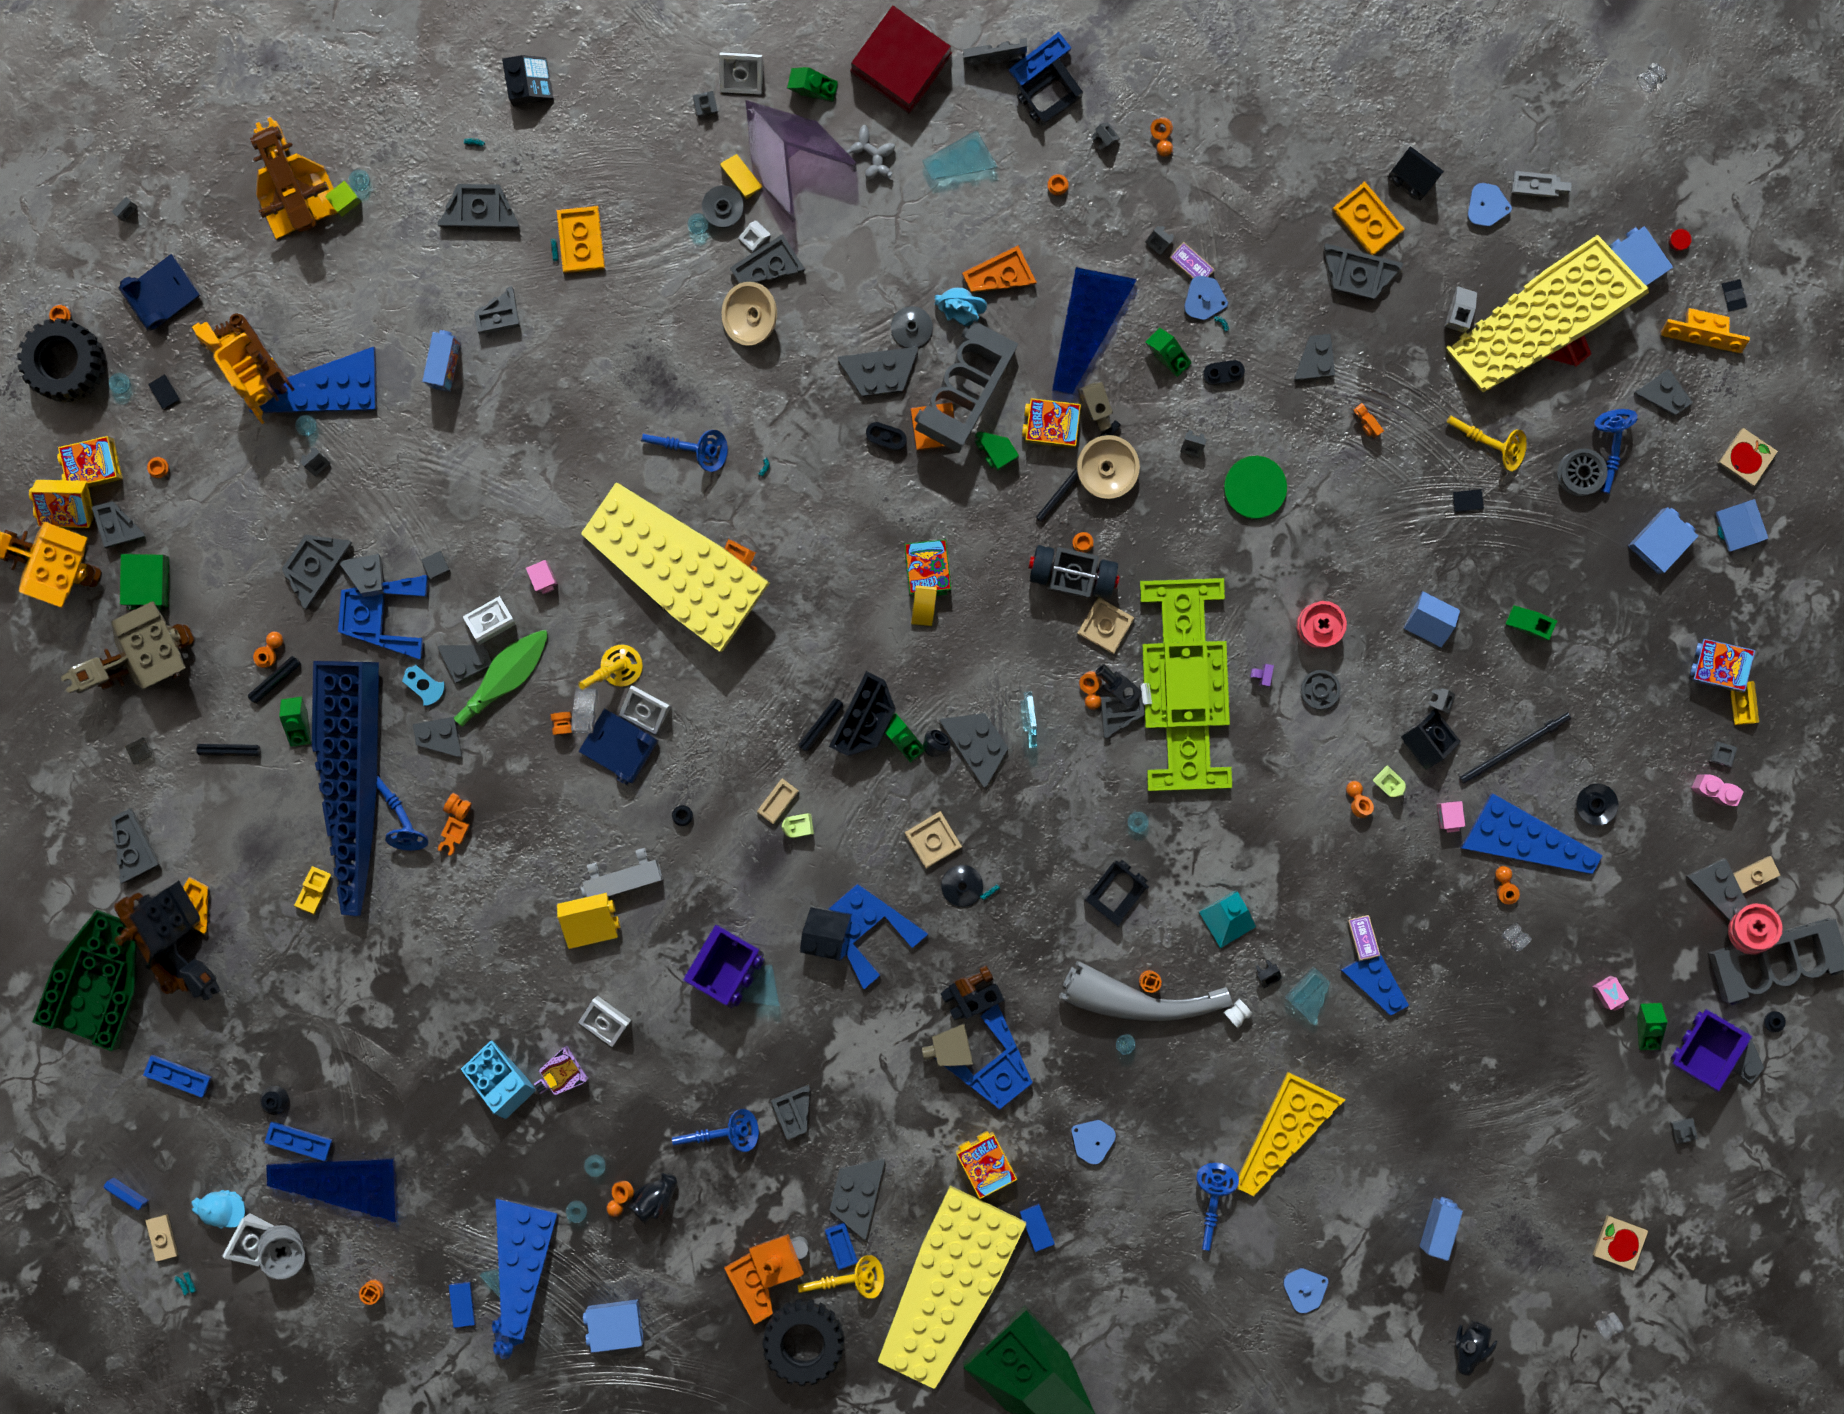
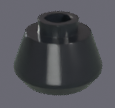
[923,730,951,757]
[260,1086,289,1115]

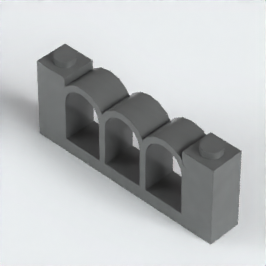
[914,321,1018,453]
[1708,918,1844,1005]

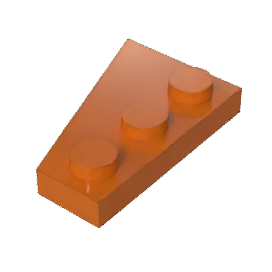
[962,246,1037,293]
[724,1253,773,1325]

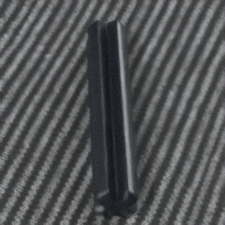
[248,656,301,703]
[798,698,843,752]
[196,744,260,756]

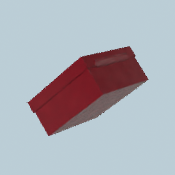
[850,5,952,114]

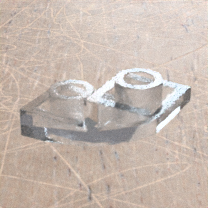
[571,688,598,733]

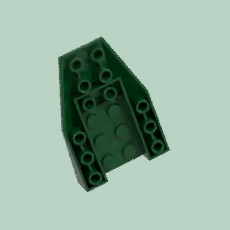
[32,910,137,1051]
[963,1305,1095,1414]

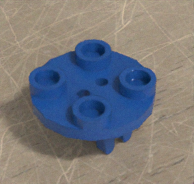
[492,1316,525,1360]

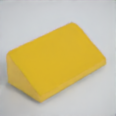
[720,154,762,200]
[1730,681,1759,725]

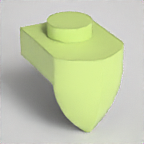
[1373,766,1406,798]
[781,813,814,838]

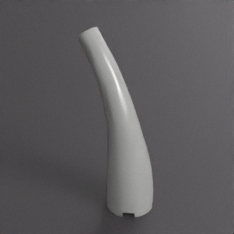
[1059,961,1232,1021]

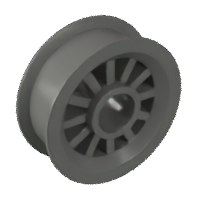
[1557,448,1607,496]

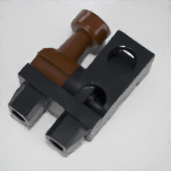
[940,965,1005,1020]

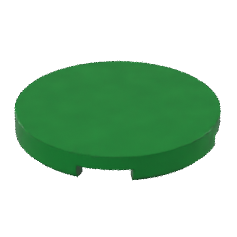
[1224,456,1287,519]

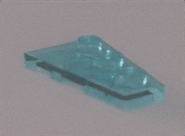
[922,130,997,180]
[741,965,780,1007]

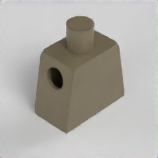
[1077,382,1113,431]
[922,1024,973,1066]

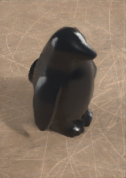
[628,1173,678,1224]
[1456,1320,1497,1376]

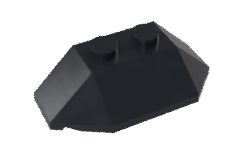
[829,671,896,756]

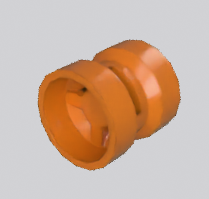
[550,712,574,735]
[443,793,472,821]
[1139,970,1162,993]
[359,1279,384,1305]

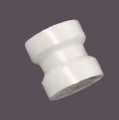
[1223,999,1253,1028]

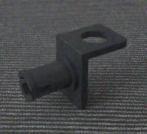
[1095,664,1142,707]

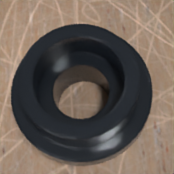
[672,805,693,826]
[1764,1011,1786,1032]

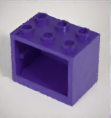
[683,924,765,1009]
[1670,1009,1752,1092]

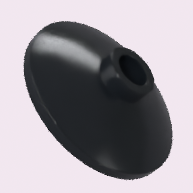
[1576,783,1619,825]
[941,865,983,907]

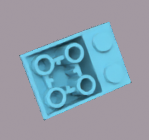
[461,1040,536,1119]

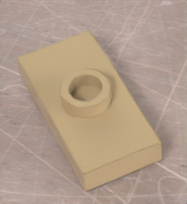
[1733,856,1780,893]
[146,1214,178,1262]

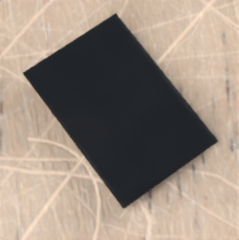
[1721,279,1747,312]
[148,374,180,409]
[1453,489,1484,511]

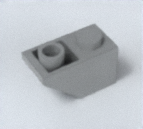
[1444,286,1477,333]

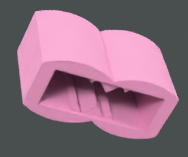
[1692,775,1744,806]

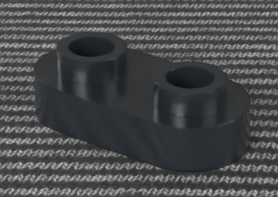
[1202,360,1245,385]
[866,422,907,450]

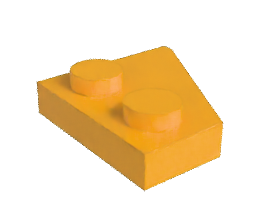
[183,877,209,934]

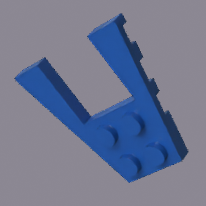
[338,575,428,659]
[828,884,928,989]
[934,1004,1033,1109]

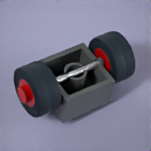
[1028,545,1119,599]

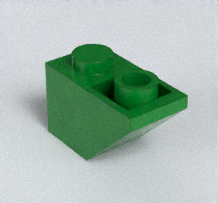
[787,67,838,102]
[1145,328,1192,377]
[974,431,1019,471]
[1505,605,1557,641]
[279,697,311,747]
[885,713,925,762]
[1637,1003,1668,1050]

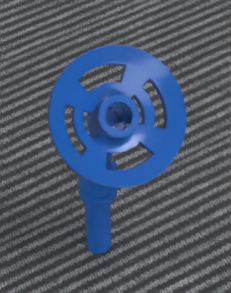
[1594,409,1638,493]
[641,430,728,472]
[376,776,429,851]
[672,1109,759,1152]
[1196,1163,1239,1251]

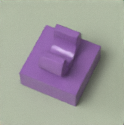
[1250,664,1274,687]

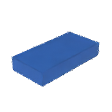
[103,1178,149,1210]
[1020,1204,1055,1252]
[825,1223,858,1270]
[449,1282,476,1328]

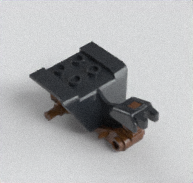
[114,881,221,1001]

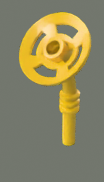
[1447,415,1527,471]
[578,645,643,690]
[797,1255,884,1299]

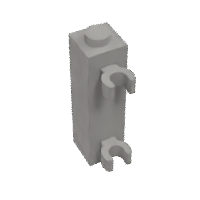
[581,848,663,898]

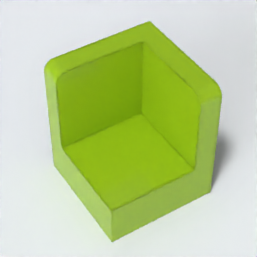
[325,181,362,216]

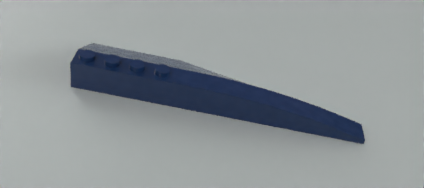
[312,661,379,916]

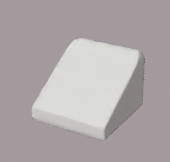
[739,221,771,252]
[1139,683,1152,705]

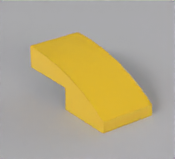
[911,585,937,626]
[294,866,332,915]

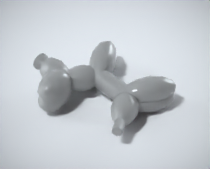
[845,125,895,180]

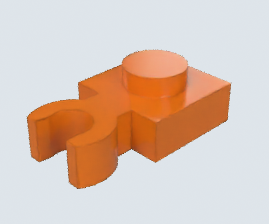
[1353,403,1384,438]
[438,816,470,856]

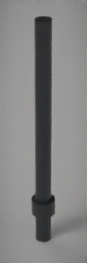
[1036,420,1121,522]
[1459,712,1572,784]

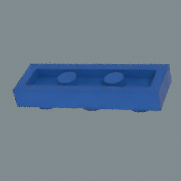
[1009,32,1071,87]
[143,1055,212,1098]
[264,1121,333,1161]

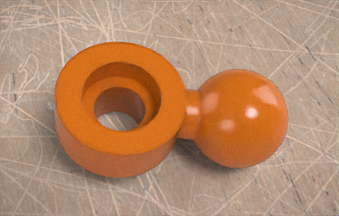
[1150,117,1173,157]
[253,632,283,668]
[1079,671,1102,710]
[1346,781,1374,818]
[1495,866,1520,905]
[606,1181,634,1217]

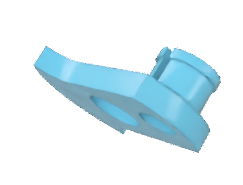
[402,665,444,706]

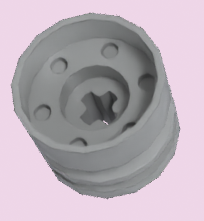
[258,1225,305,1279]

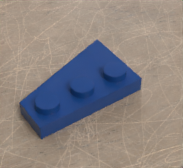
[1341,954,1409,1015]

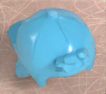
[934,287,987,326]
[192,1190,245,1229]

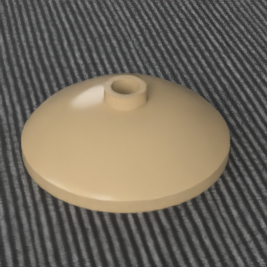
[722,282,777,345]
[1077,435,1140,499]

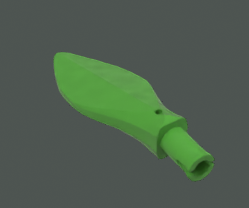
[454,630,548,727]

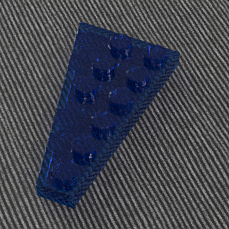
[1052,267,1137,395]
[266,1158,397,1223]

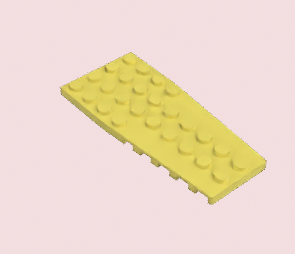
[1447,235,1649,392]
[581,483,770,652]
[878,1186,1026,1389]

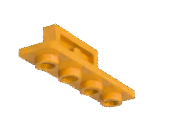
[1661,308,1750,353]

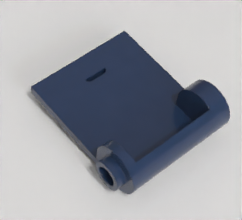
[118,254,201,331]
[578,708,659,785]

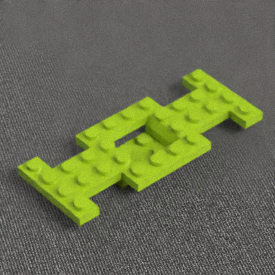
[1139,578,1232,791]

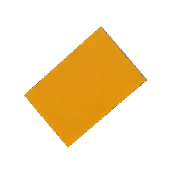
[1332,182,1405,255]
[556,206,605,274]

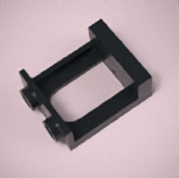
[1017,58,1083,126]
[1084,859,1149,926]

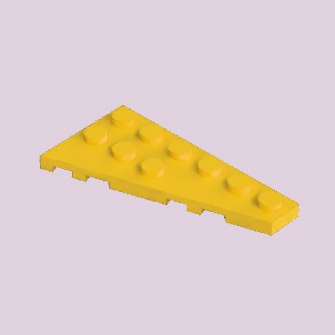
[1237,1071,1345,1196]

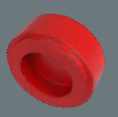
[1669,229,1692,251]

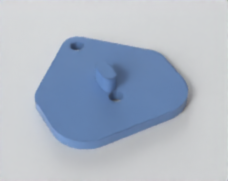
[1468,183,1512,227]
[1184,276,1228,320]
[1071,1120,1116,1164]
[1284,1268,1328,1313]

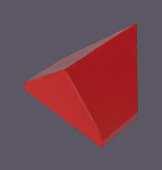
[1545,335,1592,367]

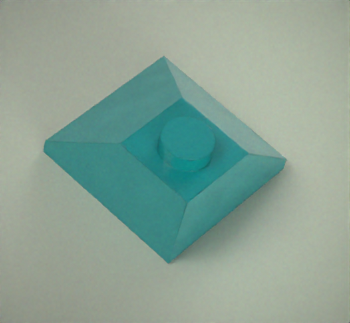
[1199,890,1256,948]

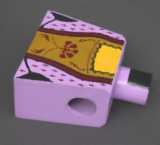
[534,1046,588,1095]

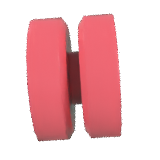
[1296,601,1347,648]
[1728,903,1782,955]

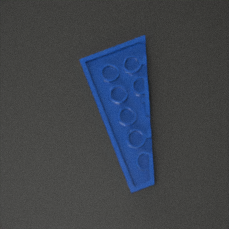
[249,347,377,413]
[1461,793,1603,874]
[496,1199,558,1341]

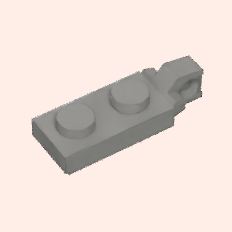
[1511,171,1572,198]

